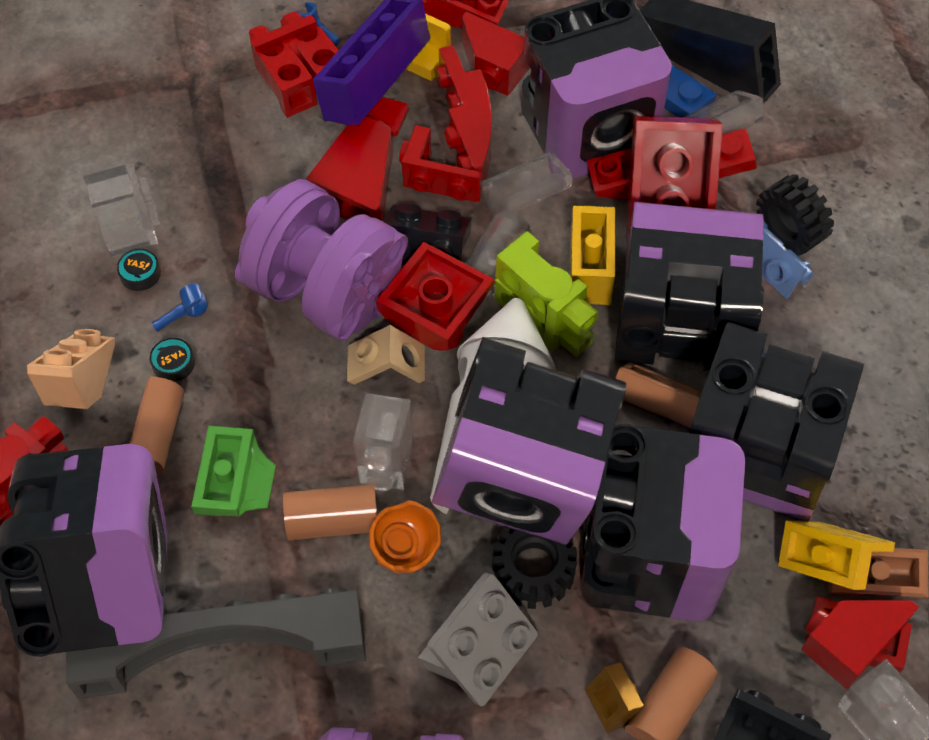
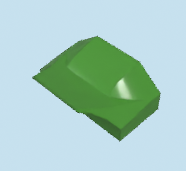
[191,426,276,516]

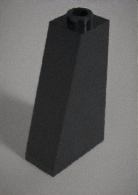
[640,0,781,108]

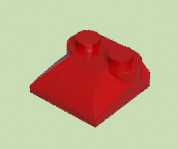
[376,242,495,351]

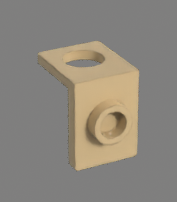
[347,325,425,385]

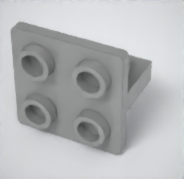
[418,572,538,706]

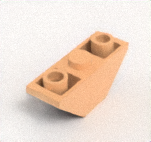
[27,329,115,409]

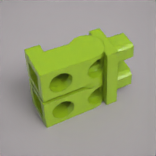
[494,231,598,357]

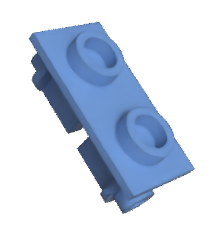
[762,222,814,299]

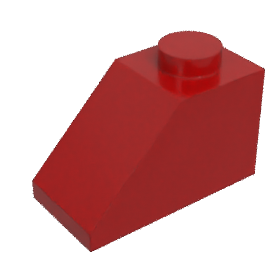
[462,12,530,96]
[801,600,919,690]

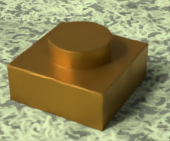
[585,662,644,733]

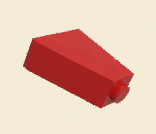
[306,116,393,221]

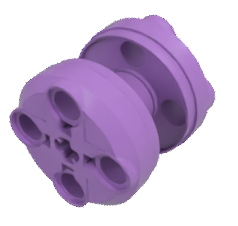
[235,179,408,341]

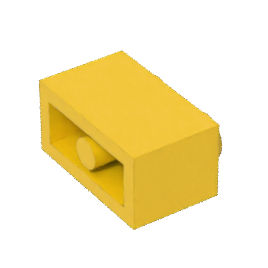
[570,206,615,305]

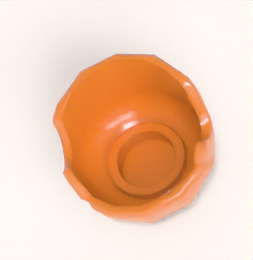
[369,500,441,574]

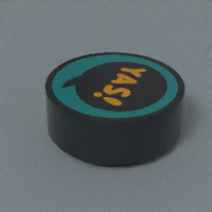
[117,249,161,291]
[149,338,195,382]

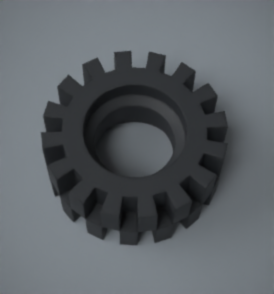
[756,174,834,256]
[492,528,577,609]

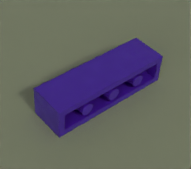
[313,0,430,125]

